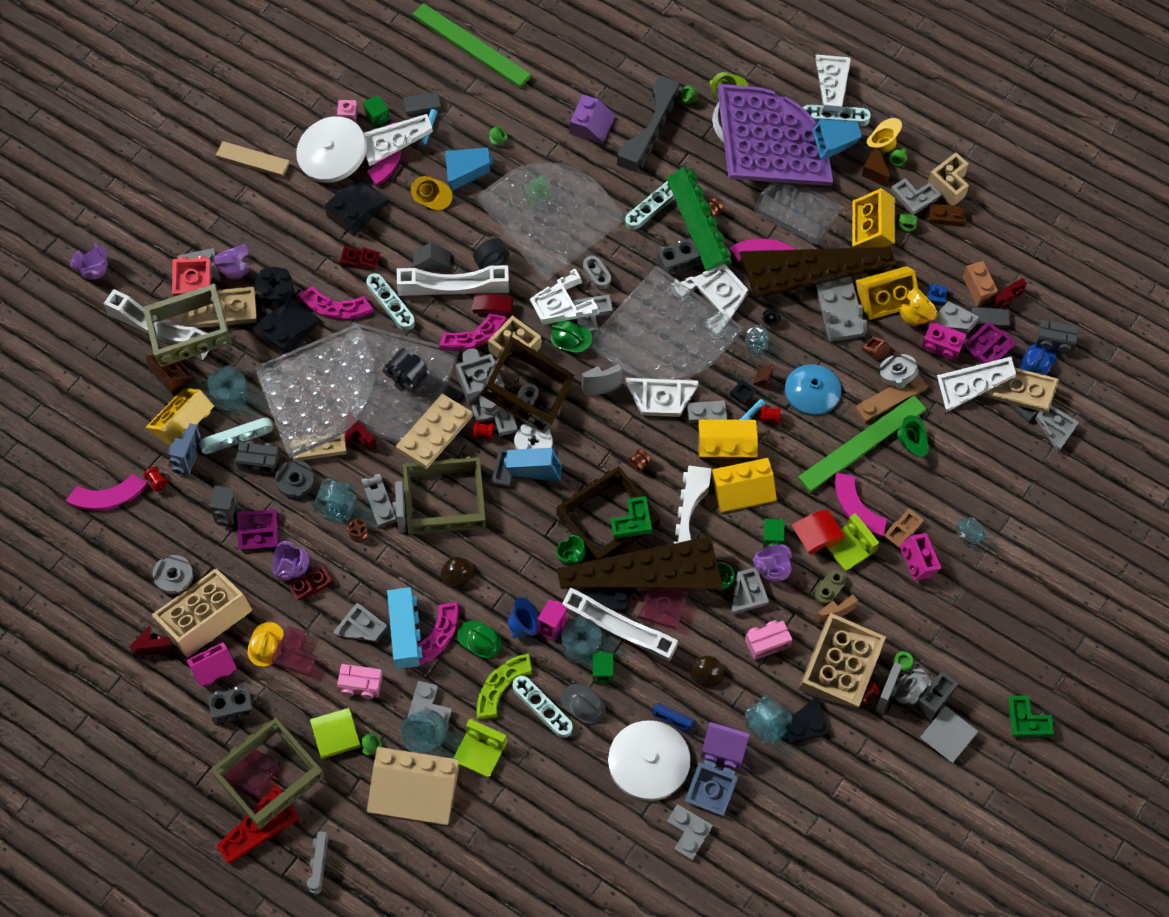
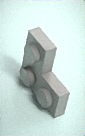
[890,178,942,215]
[573,295,613,334]
[687,400,727,423]
[472,403,517,436]
[407,681,452,730]
[666,804,713,862]

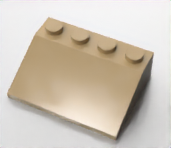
[152,569,253,658]
[798,613,886,708]
[367,747,459,826]

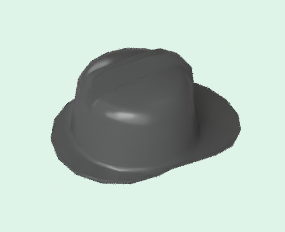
[561,684,606,724]

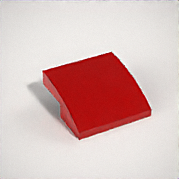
[791,509,846,555]

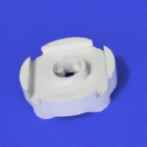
[514,424,553,450]

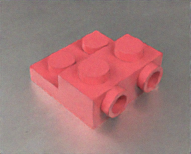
[172,256,212,296]

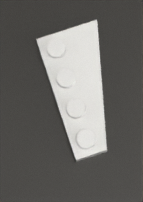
[816,55,851,112]
[364,114,433,167]
[937,357,1016,412]

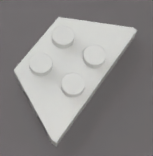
[626,378,698,417]

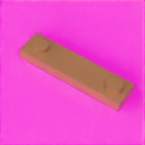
[854,374,928,423]

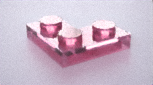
[272,626,317,677]

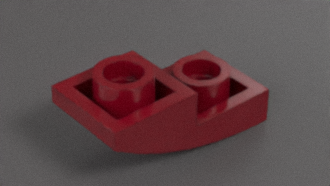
[339,245,381,269]
[993,278,1027,309]
[472,294,514,315]
[287,565,334,601]

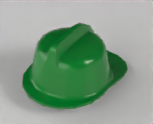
[551,320,593,353]
[897,415,929,457]
[457,621,502,658]

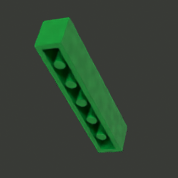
[666,167,732,271]

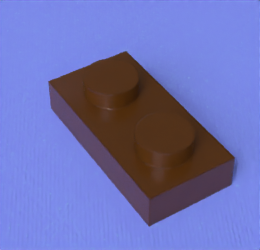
[929,204,966,226]

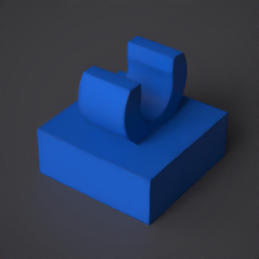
[927,284,948,306]

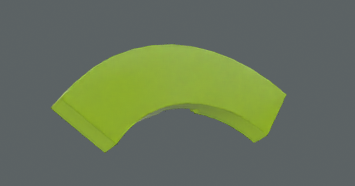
[477,654,532,720]

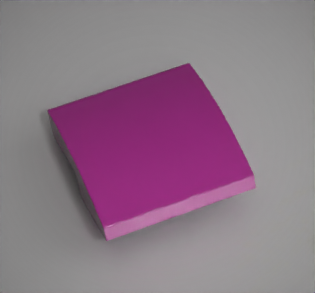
[962,321,1017,364]
[237,509,278,550]

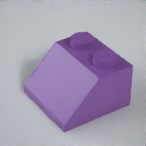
[570,94,615,144]
[701,722,750,770]

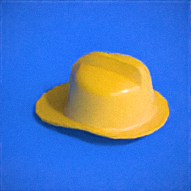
[867,118,902,156]
[411,176,453,210]
[247,622,284,667]

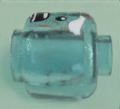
[745,325,770,354]
[956,517,985,546]

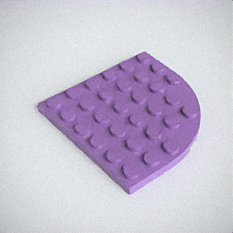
[717,84,833,186]

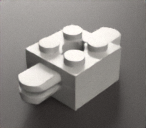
[456,348,504,414]

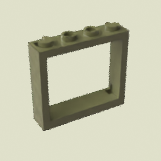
[143,283,232,367]
[403,456,486,535]
[210,717,324,830]

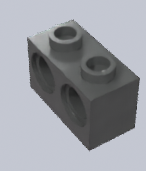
[657,238,700,277]
[210,486,239,527]
[915,671,958,720]
[208,686,254,725]

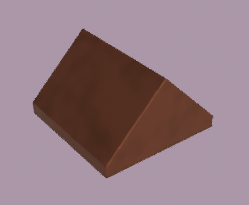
[146,355,196,395]

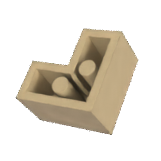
[927,153,969,206]
[488,316,541,358]

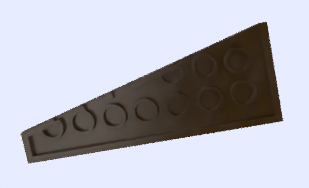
[739,247,896,299]
[557,536,723,592]

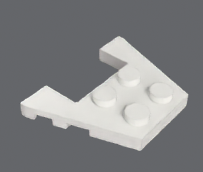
[671,264,748,338]
[530,269,600,325]

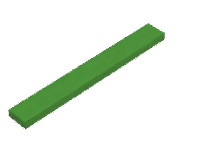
[412,3,531,89]
[798,395,927,493]

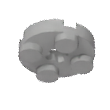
[880,354,919,388]
[153,555,193,595]
[894,668,932,705]

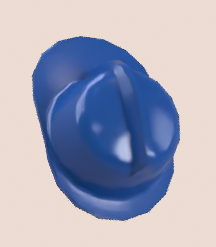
[1019,344,1056,376]
[507,598,539,639]

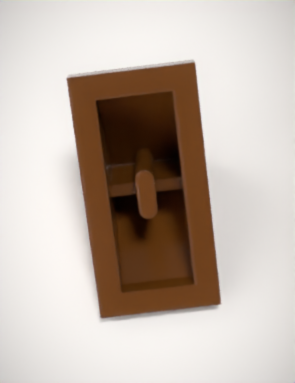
[862,148,890,186]

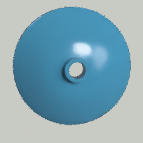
[785,364,841,416]

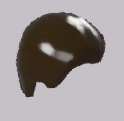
[441,557,475,587]
[690,656,725,686]

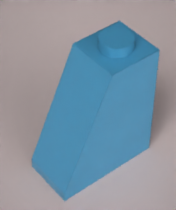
[812,119,862,160]
[445,148,493,191]
[504,448,562,482]

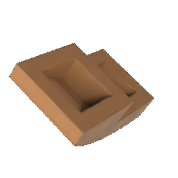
[884,508,924,548]
[816,595,858,623]

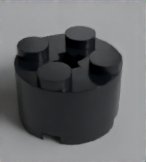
[255,267,295,310]
[383,348,429,392]

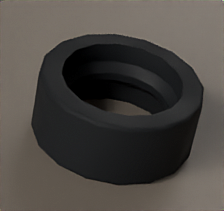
[473,238,510,270]

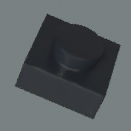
[730,379,757,405]

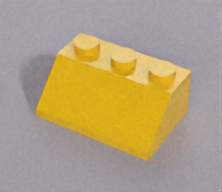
[852,188,895,248]
[856,266,918,320]
[145,388,214,445]
[698,419,758,458]
[711,458,777,513]

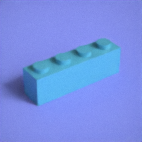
[387,587,423,669]

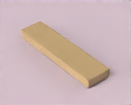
[216,141,290,178]

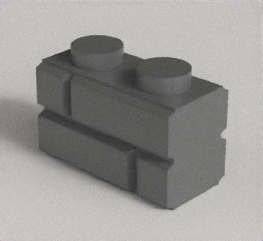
[1035,320,1078,353]
[236,441,280,474]

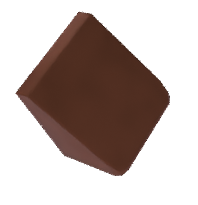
[861,336,890,362]
[753,364,774,389]

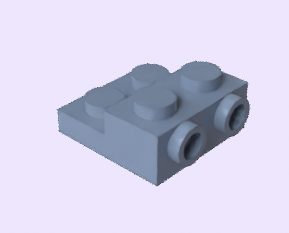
[168,423,202,475]
[685,759,739,816]

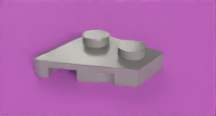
[927,301,979,333]
[1035,405,1079,452]
[731,567,769,615]

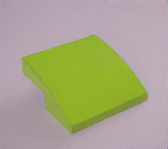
[310,708,361,759]

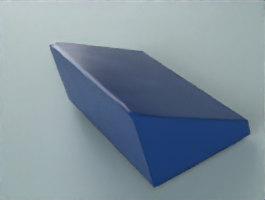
[652,703,694,733]

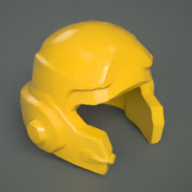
[900,288,937,327]

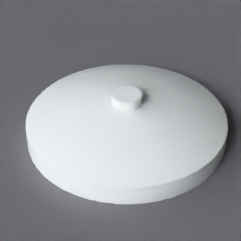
[296,116,367,183]
[608,720,690,801]

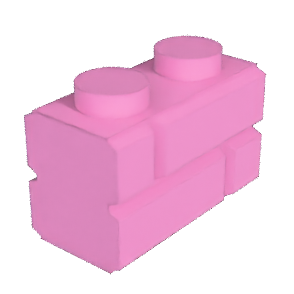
[745,620,792,660]
[337,664,383,699]

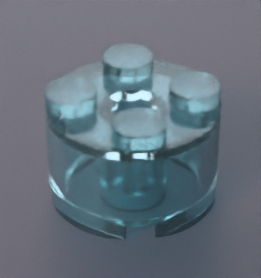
[207,366,248,411]
[313,478,358,523]
[561,616,602,663]
[745,695,792,745]
[400,709,449,753]

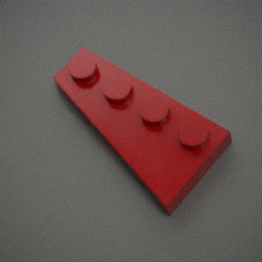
[216,784,299,865]

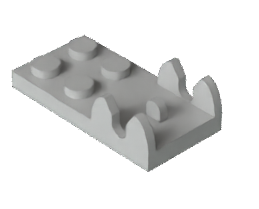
[814,276,867,342]

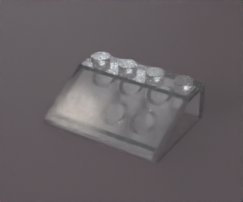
[754,182,844,244]

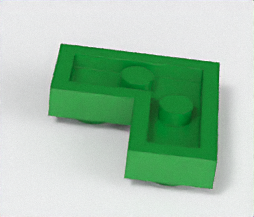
[610,496,652,539]
[1008,696,1054,737]

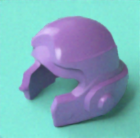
[70,243,108,280]
[213,244,249,280]
[272,541,309,581]
[753,544,792,582]

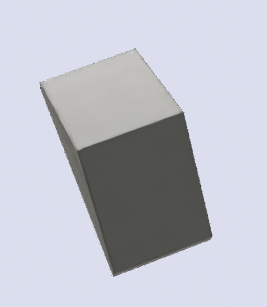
[413,242,451,270]

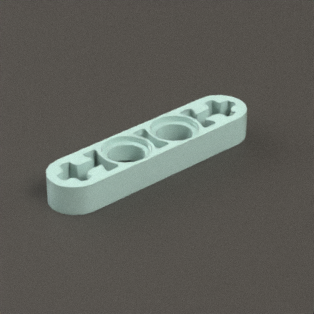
[803,105,871,126]
[625,181,675,231]
[367,273,415,331]
[199,418,273,454]
[513,676,572,738]

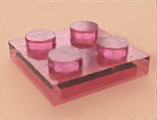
[639,589,688,630]
[225,750,280,799]

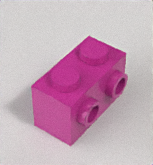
[921,321,967,361]
[900,533,941,581]
[537,599,568,642]
[187,642,237,687]

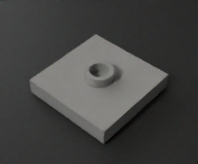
[393,481,407,533]
[876,662,902,714]

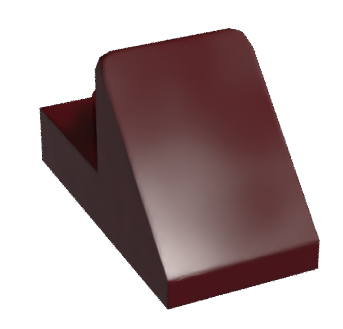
[345,412,376,451]
[130,626,174,657]

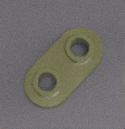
[815,570,846,606]

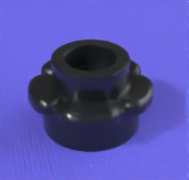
[762,308,781,326]

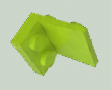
[825,513,879,571]
[453,718,507,778]

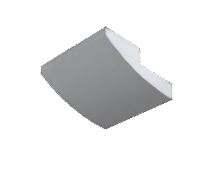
[581,364,622,395]
[920,706,978,763]

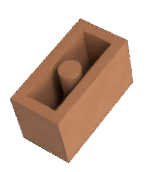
[963,261,998,307]

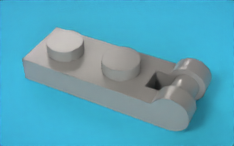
[361,473,397,528]
[307,832,328,895]

